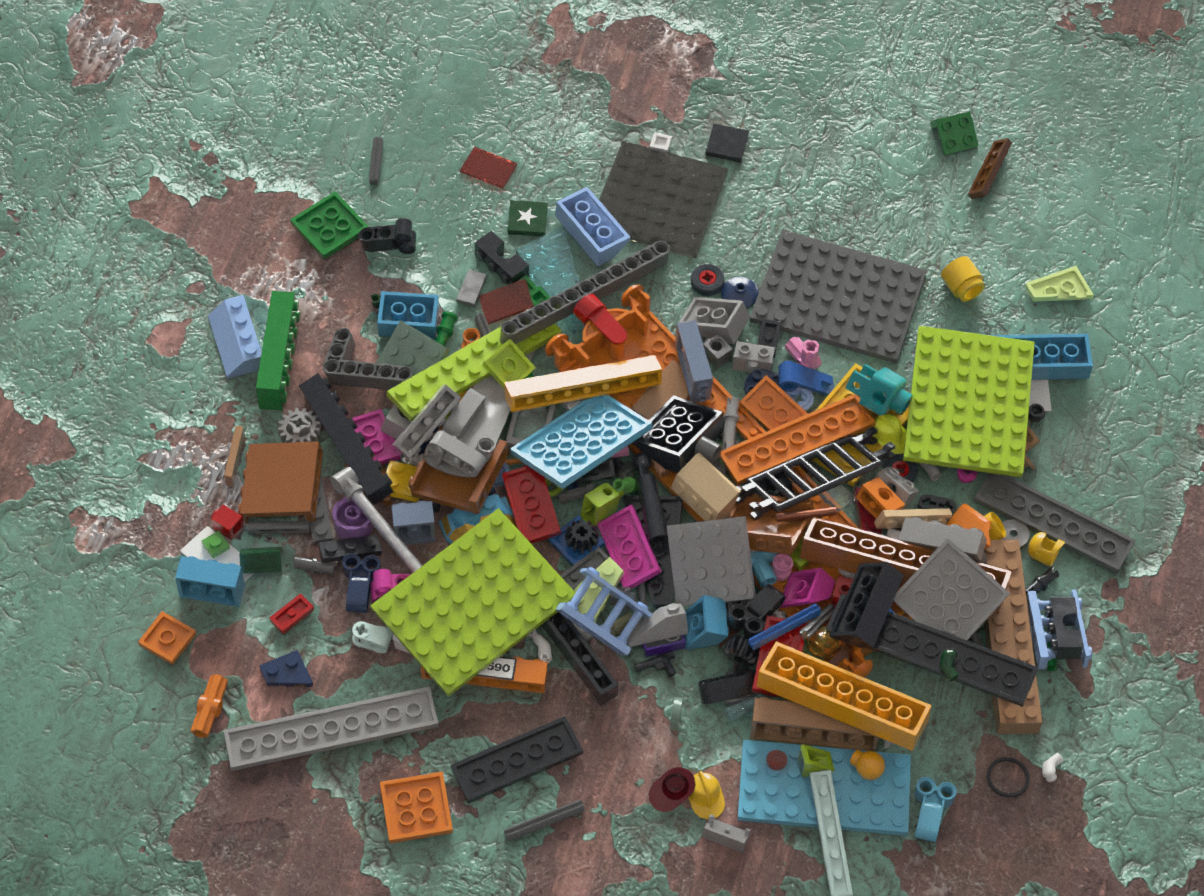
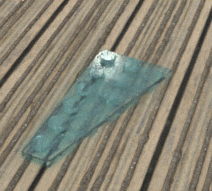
[516,226,585,334]

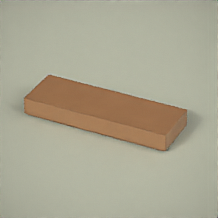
[224,425,245,487]

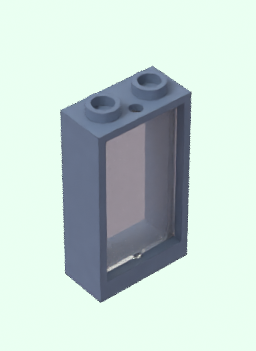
[675,320,713,402]

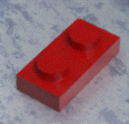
[269,593,314,635]

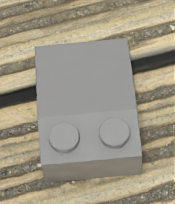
[679,297,750,344]

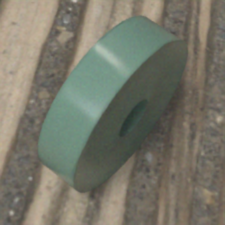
[670,697,683,732]

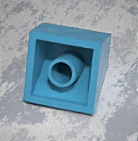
[685,595,729,650]

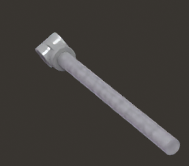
[330,467,422,573]

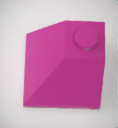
[780,568,836,608]

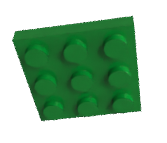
[290,191,369,259]

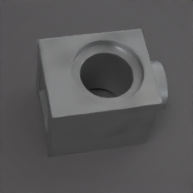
[703,334,733,369]

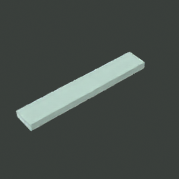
[809,770,853,896]

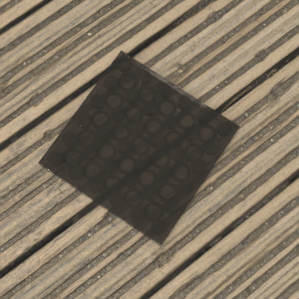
[599,141,728,258]

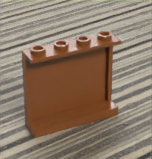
[409,425,509,515]
[238,441,323,523]
[727,494,813,555]

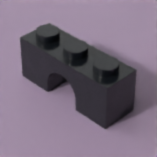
[474,231,529,287]
[1045,597,1083,659]

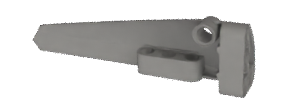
[424,350,535,477]

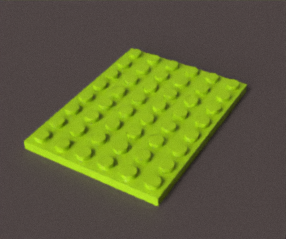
[903,326,1035,477]
[370,508,575,697]

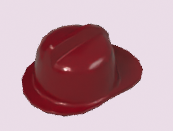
[648,767,696,812]

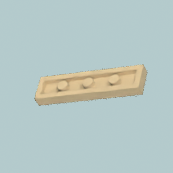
[874,509,952,529]

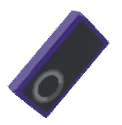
[642,635,686,657]

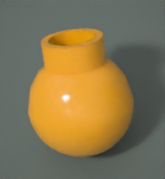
[850,750,885,780]

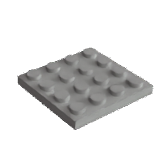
[667,516,756,606]
[893,537,1010,640]

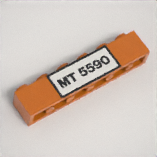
[421,656,548,694]

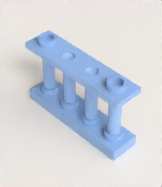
[555,567,653,656]
[1026,589,1092,669]

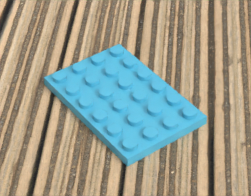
[510,395,653,489]

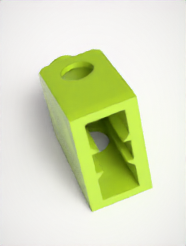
[580,483,624,527]

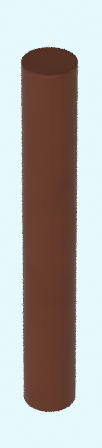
[776,507,837,522]

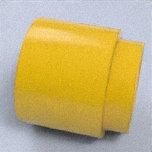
[941,256,985,302]

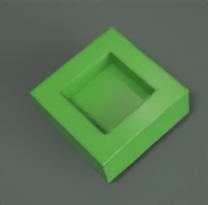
[201,530,230,559]

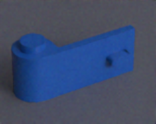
[778,361,834,396]

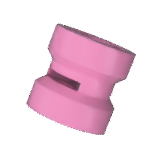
[771,554,793,581]

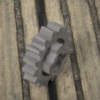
[278,408,321,443]

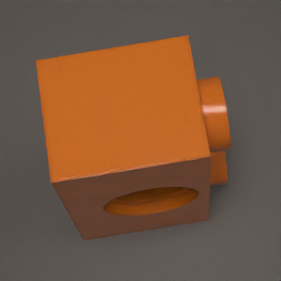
[856,477,905,519]

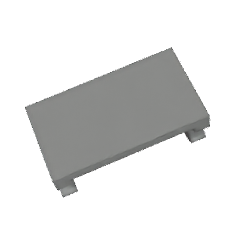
[703,814,751,853]

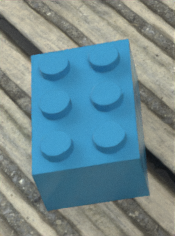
[377,291,440,340]
[175,556,245,607]

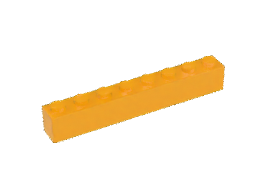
[505,355,662,412]

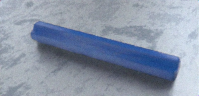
[748,604,821,650]

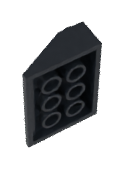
[632,395,724,473]

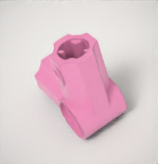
[785,337,822,370]

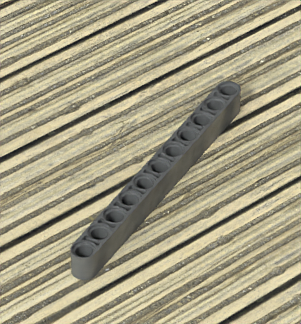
[500,241,670,344]

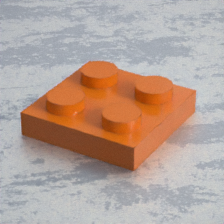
[138,611,197,665]

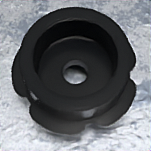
[1028,403,1045,422]

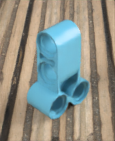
[914,777,956,843]

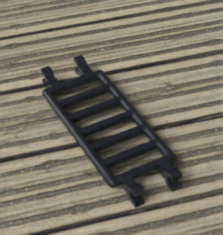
[736,426,896,521]

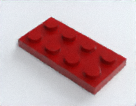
[502,465,562,544]
[752,616,808,698]

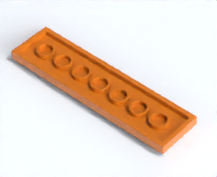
[720,394,876,486]

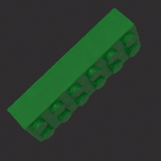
[256,291,301,411]

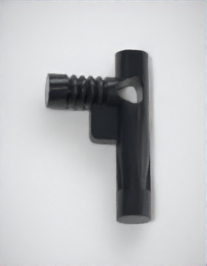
[634,651,676,677]

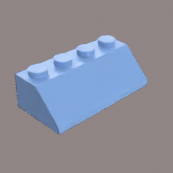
[555,187,630,266]
[208,295,262,379]

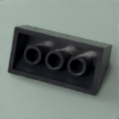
[829,562,904,648]

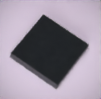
[705,123,749,163]

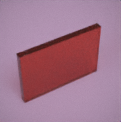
[460,146,517,189]
[479,279,534,325]

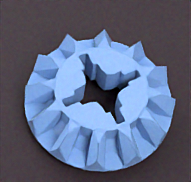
[784,387,814,411]

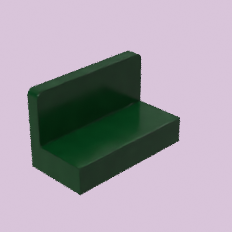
[239,547,282,574]

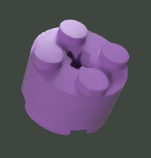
[332,496,374,539]

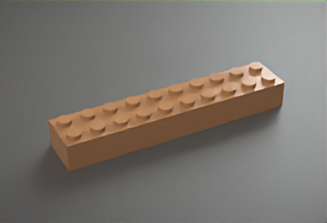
[984,539,1042,734]

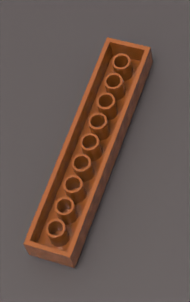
[800,517,1011,614]

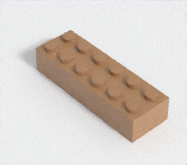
[750,697,879,751]

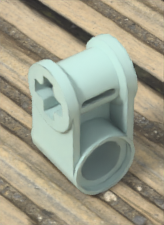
[352,622,393,653]

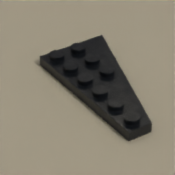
[623,495,683,608]

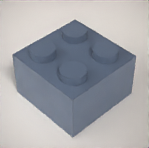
[392,501,436,545]

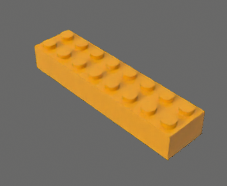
[757,642,932,751]

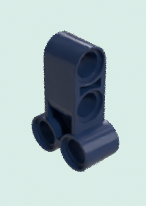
[342,554,381,613]

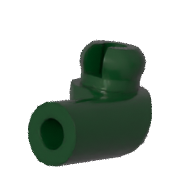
[940,650,959,682]

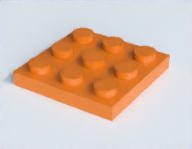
[380,772,453,844]

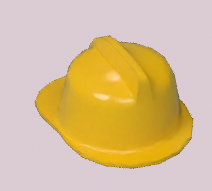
[689,771,725,820]

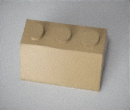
[671,453,741,521]

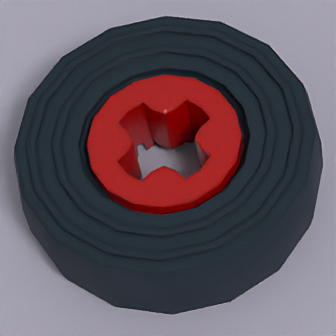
[691,264,724,296]
[882,454,918,488]

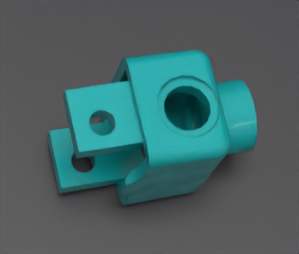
[845,364,913,415]

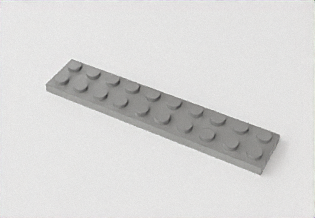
[224,686,439,771]

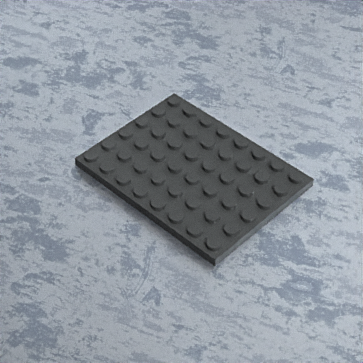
[749,229,927,363]

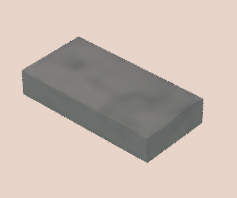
[456,270,487,308]

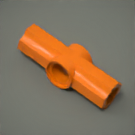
[191,674,228,738]

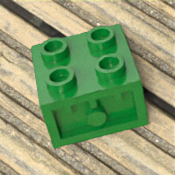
[930,111,979,155]

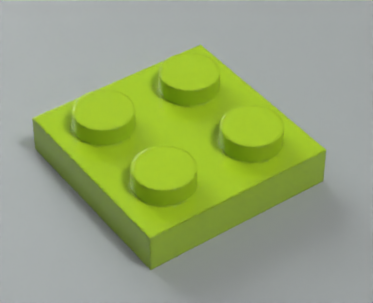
[482,339,536,390]

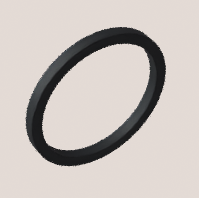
[987,757,1030,797]

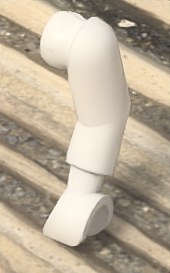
[526,629,552,664]

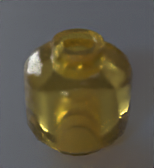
[808,626,839,657]

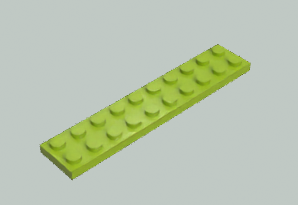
[386,324,562,421]

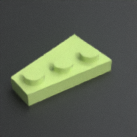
[1025,266,1094,302]
[574,557,624,623]

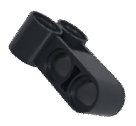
[358,218,416,254]
[728,584,786,639]

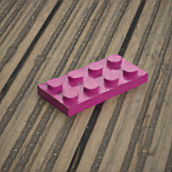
[597,505,662,589]

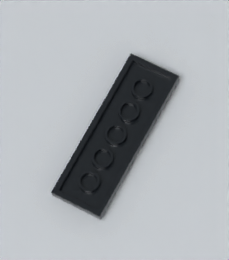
[450,716,583,804]

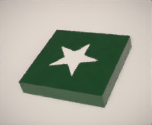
[508,200,548,236]

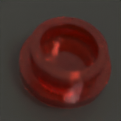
[766,750,787,771]

